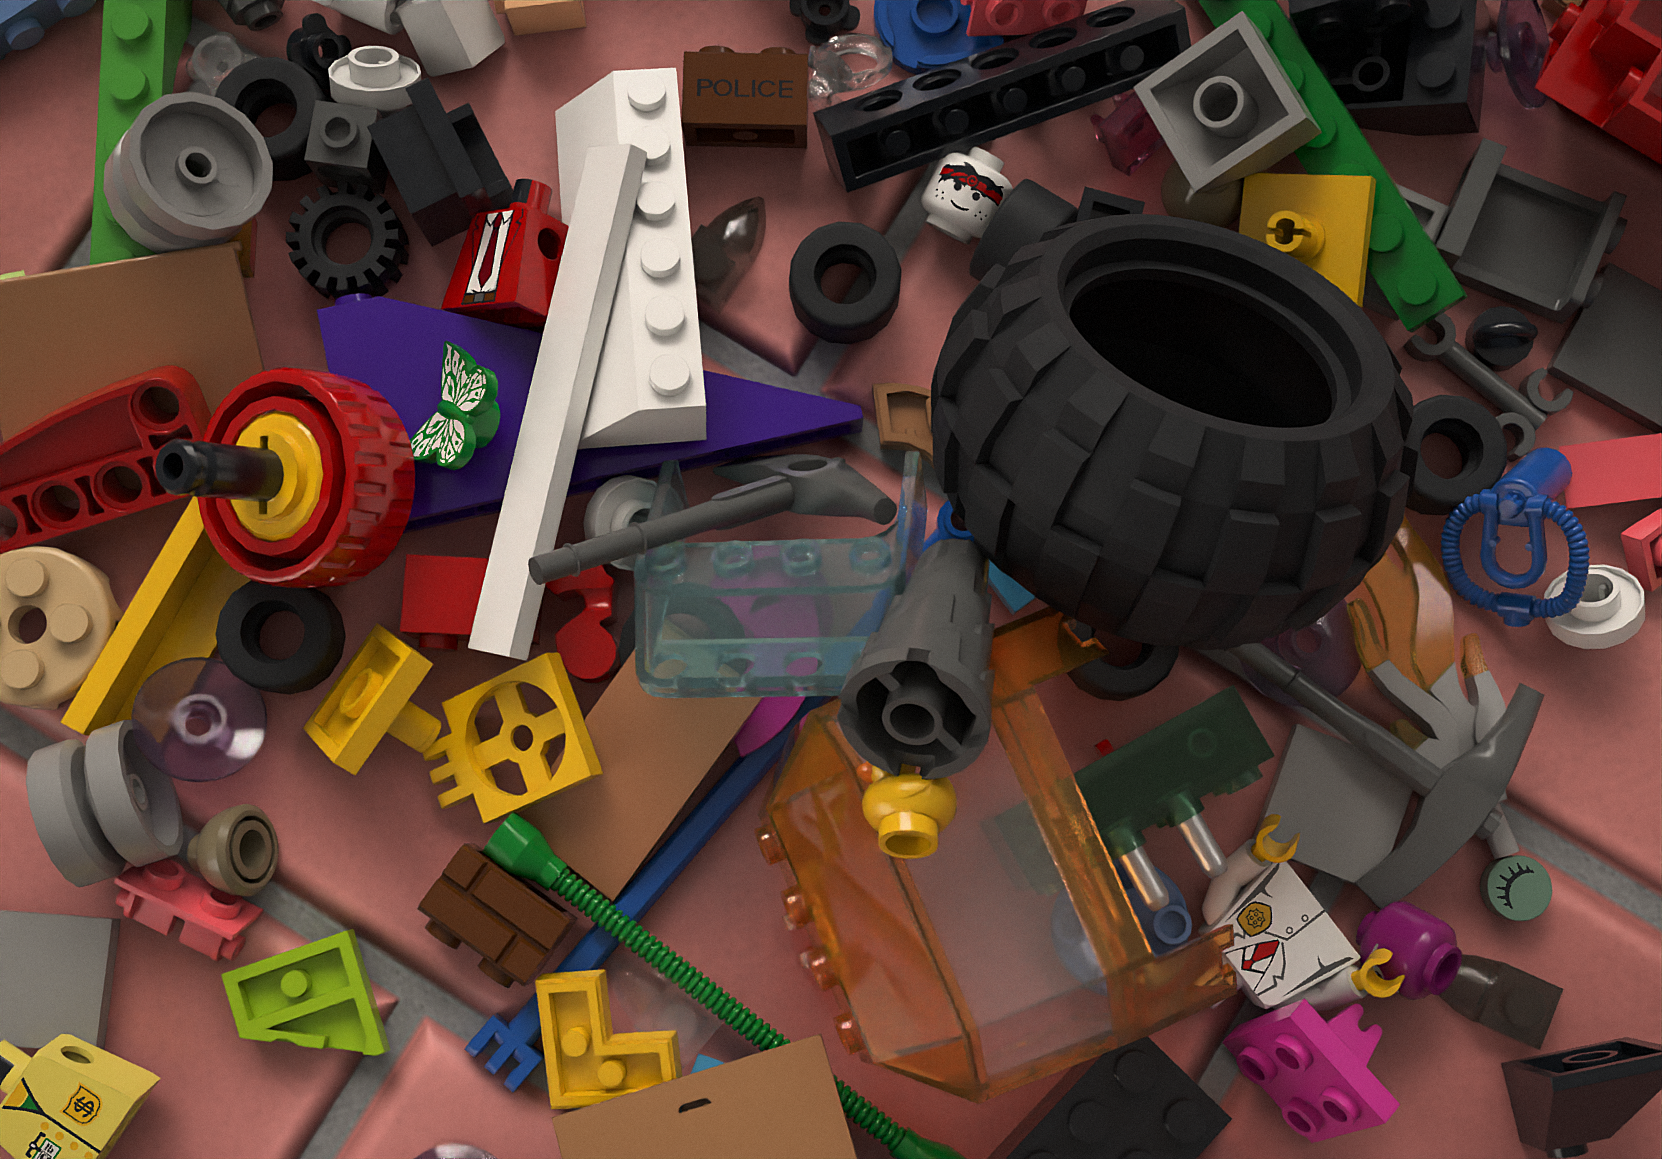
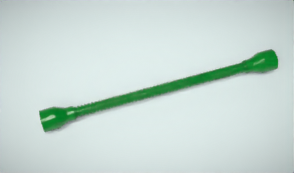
[482,812,966,1159]

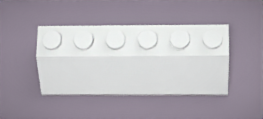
[555,68,707,449]

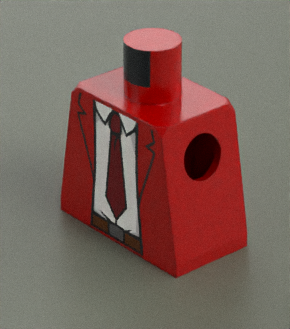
[441,179,569,328]

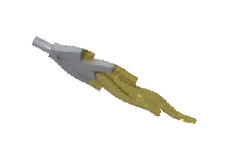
[1346,516,1520,859]

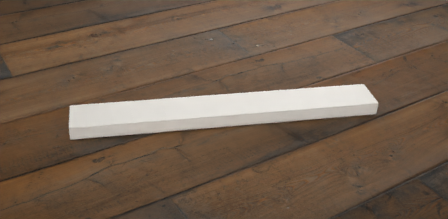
[468,143,647,661]

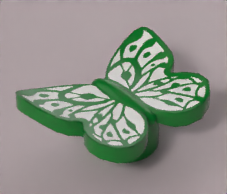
[410,341,500,471]

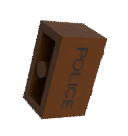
[681,46,809,148]

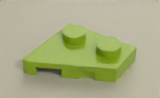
[221,929,391,1056]

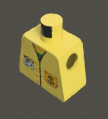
[0,1034,161,1159]

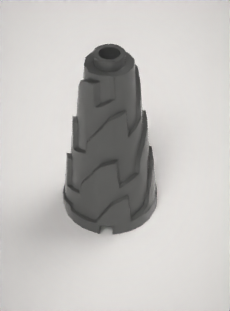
[837,538,995,780]

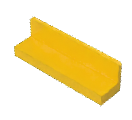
[61,496,250,749]

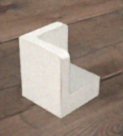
[396,0,505,77]

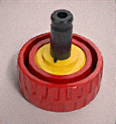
[155,367,415,588]

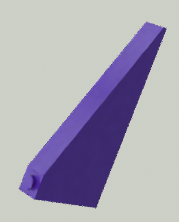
[317,293,863,534]

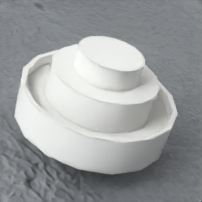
[328,46,421,118]
[583,475,675,571]
[1544,564,1645,649]

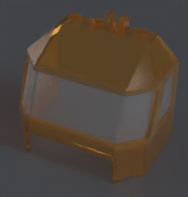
[754,606,1237,1104]

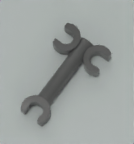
[1404,313,1574,462]

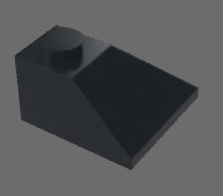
[1501,1037,1662,1159]

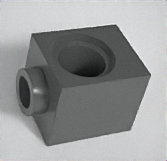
[304,100,388,194]

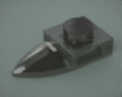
[691,196,766,314]
[1439,954,1563,1050]

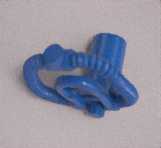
[1440,447,1590,627]

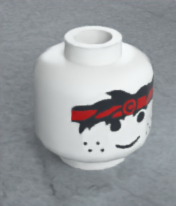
[921,147,1013,245]

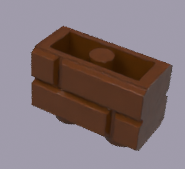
[417,843,578,988]

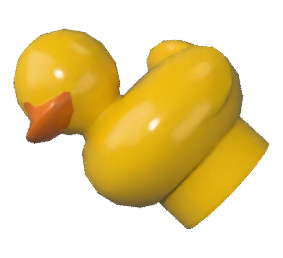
[857,761,957,859]

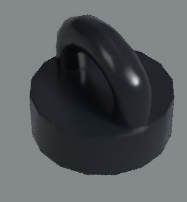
[1465,306,1538,372]

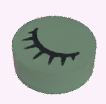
[1480,855,1552,921]

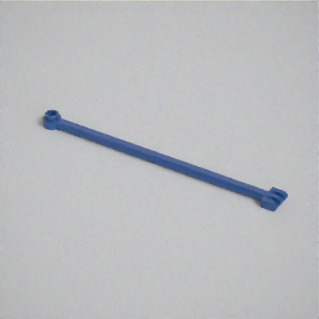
[465,500,974,1093]

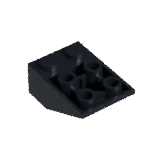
[1289,0,1490,136]

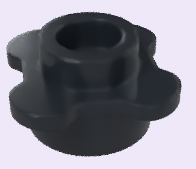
[789,0,860,46]
[286,13,352,89]

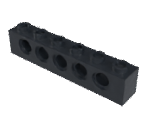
[813,0,1191,193]

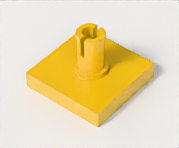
[1239,173,1377,307]
[303,623,442,776]

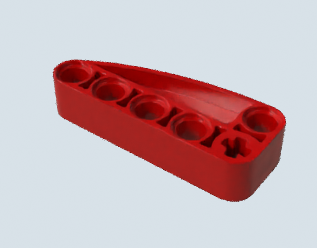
[0,365,212,554]

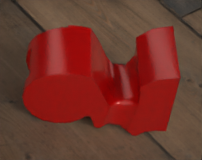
[545,564,621,684]

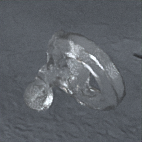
[808,33,893,112]

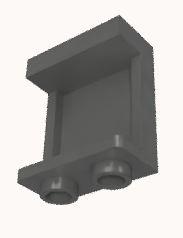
[1434,138,1627,324]

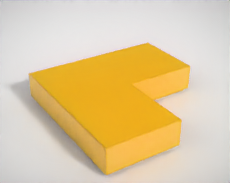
[535,969,683,1109]

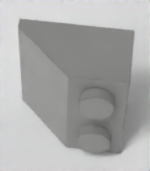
[1133,11,1322,194]

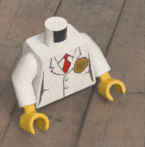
[1188,814,1405,1011]

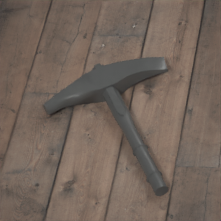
[528,454,897,585]
[1224,643,1544,910]

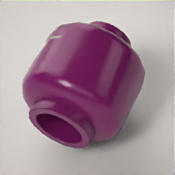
[1356,901,1462,1000]

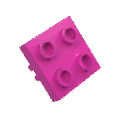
[1222,999,1400,1143]

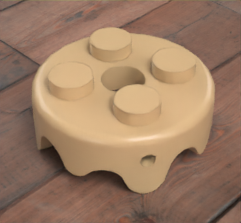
[0,545,124,710]

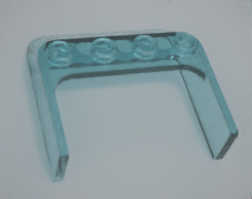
[634,451,928,698]

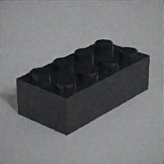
[987,1015,1232,1159]

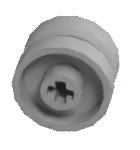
[103,91,273,254]
[26,720,183,888]

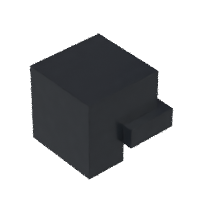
[367,78,513,247]

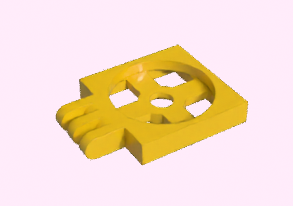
[422,652,603,824]

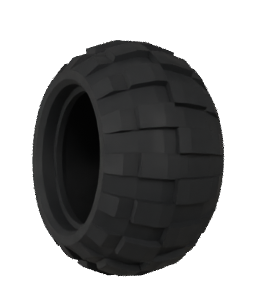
[931,214,1419,650]

